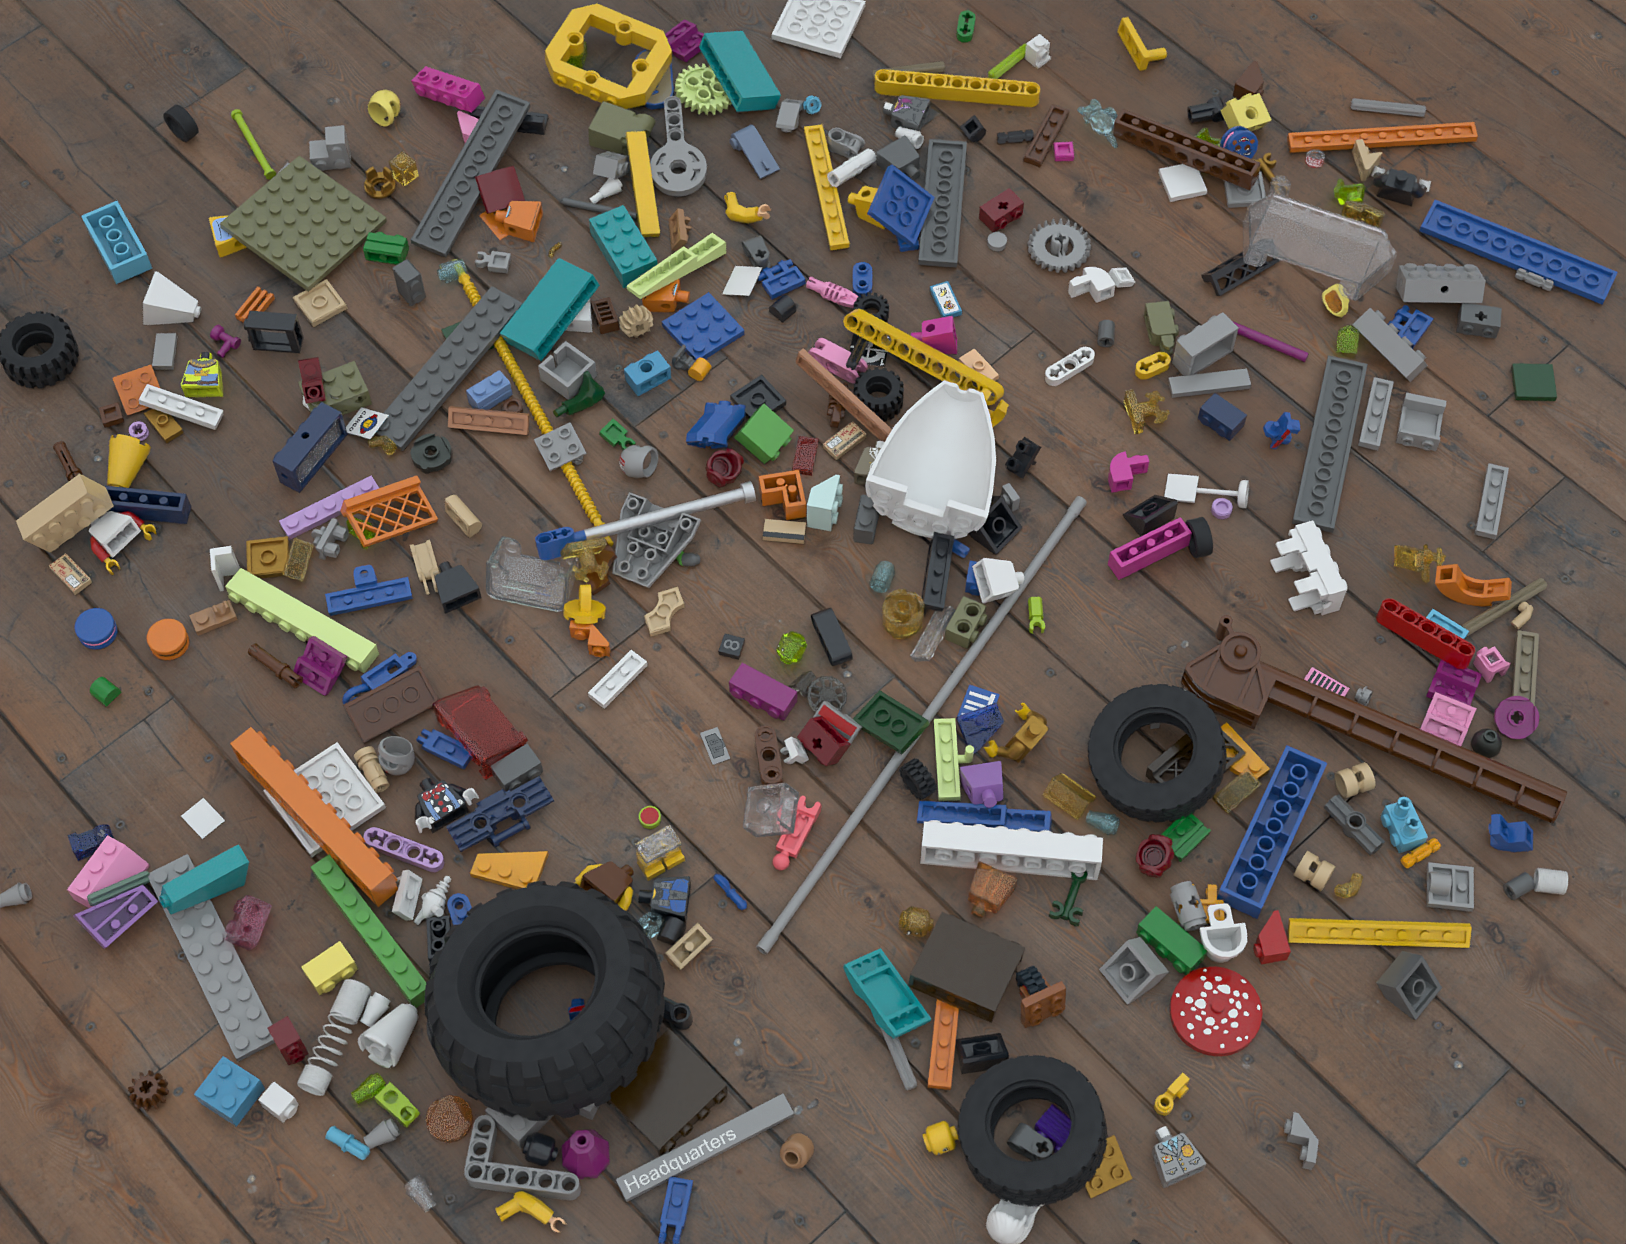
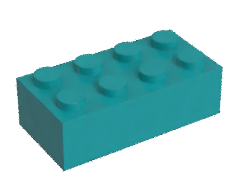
[589,205,658,289]

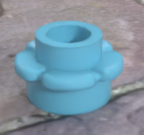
[803,95,821,114]

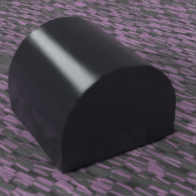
[960,115,986,142]
[769,295,797,323]
[657,916,686,945]

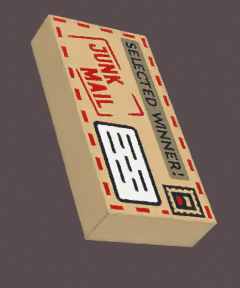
[823,421,866,460]
[49,553,92,595]

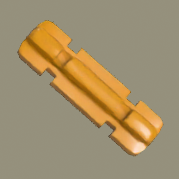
[1400,838,1441,868]

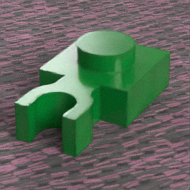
[599,419,636,451]

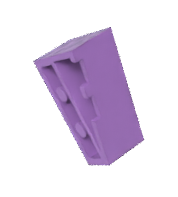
[73,885,158,949]

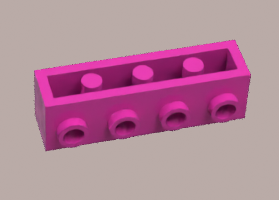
[411,66,485,113]
[1108,517,1192,580]

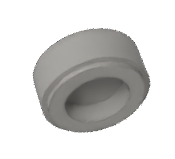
[987,232,1007,251]

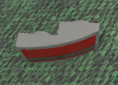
[814,701,862,744]

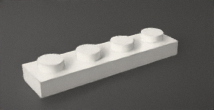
[139,384,224,430]

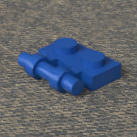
[757,259,806,299]
[1387,305,1434,349]

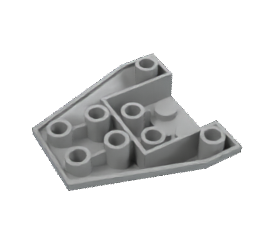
[612,492,701,588]

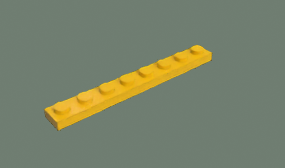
[804,124,849,250]
[1287,918,1472,948]

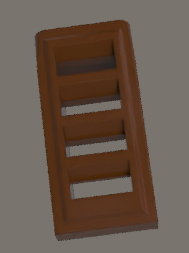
[591,297,620,334]

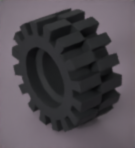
[854,292,889,330]
[899,758,937,800]

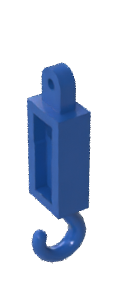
[342,652,417,704]

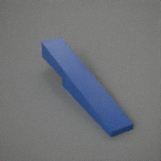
[917,801,1052,832]

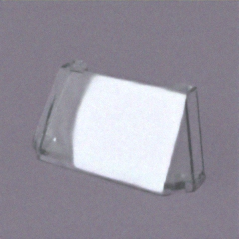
[1243,193,1397,301]

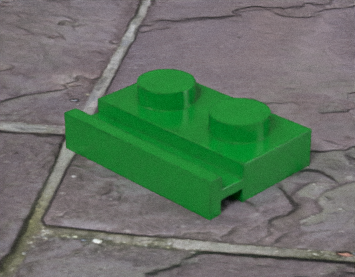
[1161,814,1211,862]

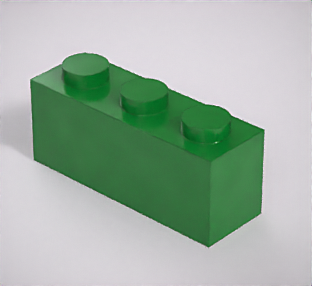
[1136,906,1208,975]

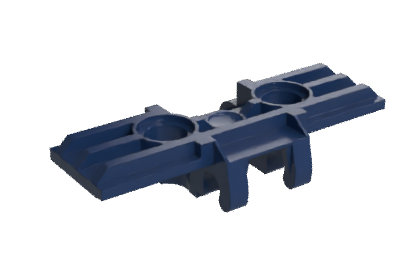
[446,776,554,852]

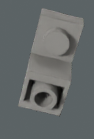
[776,99,804,132]
[1284,1112,1319,1170]

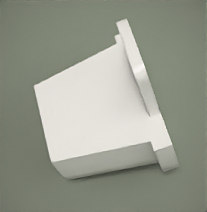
[1199,903,1247,963]

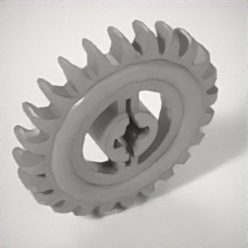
[1027,218,1091,273]

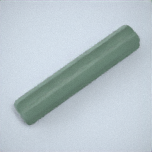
[87,871,150,906]

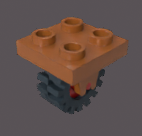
[1015,966,1066,1028]

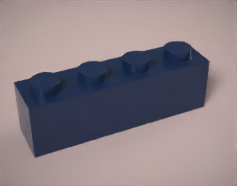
[105,486,192,524]

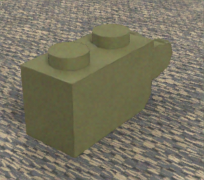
[1143,301,1179,356]

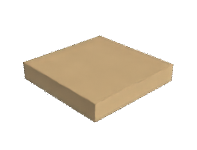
[293,279,347,327]

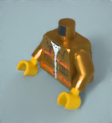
[984,703,1049,763]

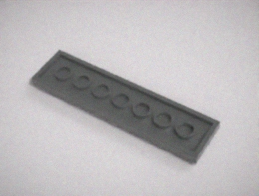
[918,139,967,268]

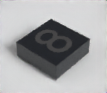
[718,634,745,660]

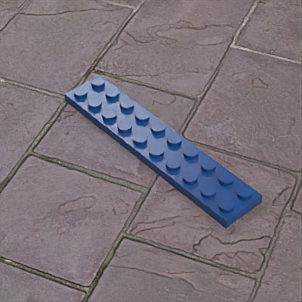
[1419,200,1618,305]

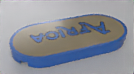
[635,49,674,109]

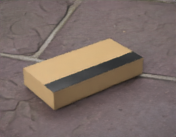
[763,519,806,544]

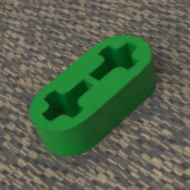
[956,10,976,43]

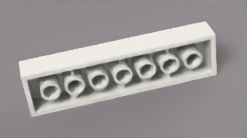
[920,820,1103,880]

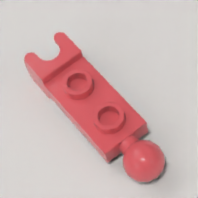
[772,796,822,871]

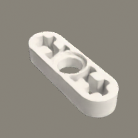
[1045,347,1095,386]

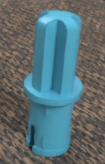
[326,1126,370,1160]

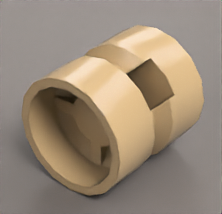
[1334,762,1375,799]
[1294,851,1335,891]

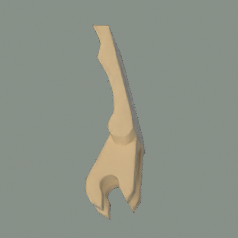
[410,540,439,594]

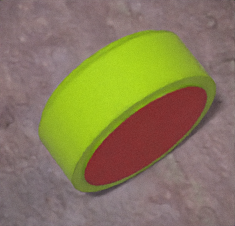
[639,806,661,829]

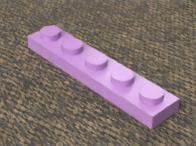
[279,476,379,540]

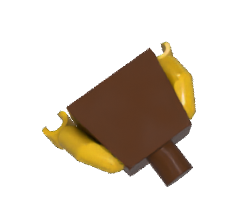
[575,861,634,911]

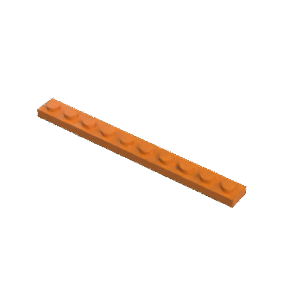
[1287,122,1478,153]

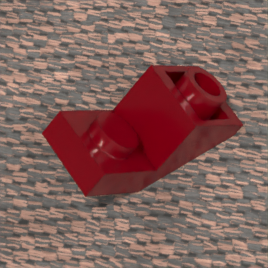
[298,357,326,404]

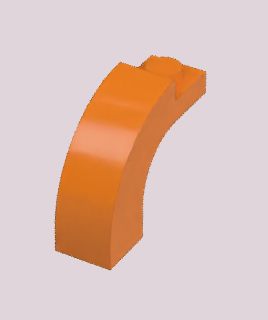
[1435,564,1512,606]

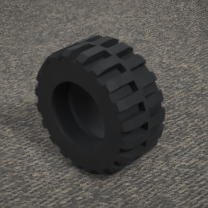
[0,311,79,389]

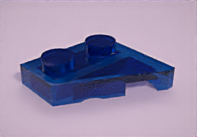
[956,703,1004,756]

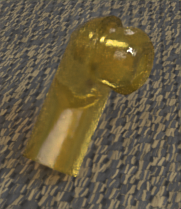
[1334,873,1363,898]

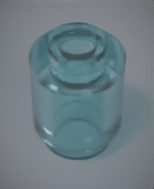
[437,259,467,283]
[869,561,895,593]

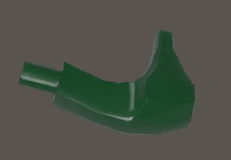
[553,371,605,417]

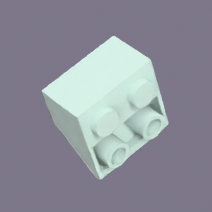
[807,475,843,531]

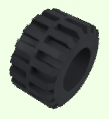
[853,367,904,422]

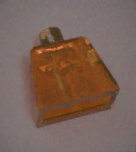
[968,861,1018,919]

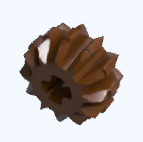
[128,1070,169,1111]

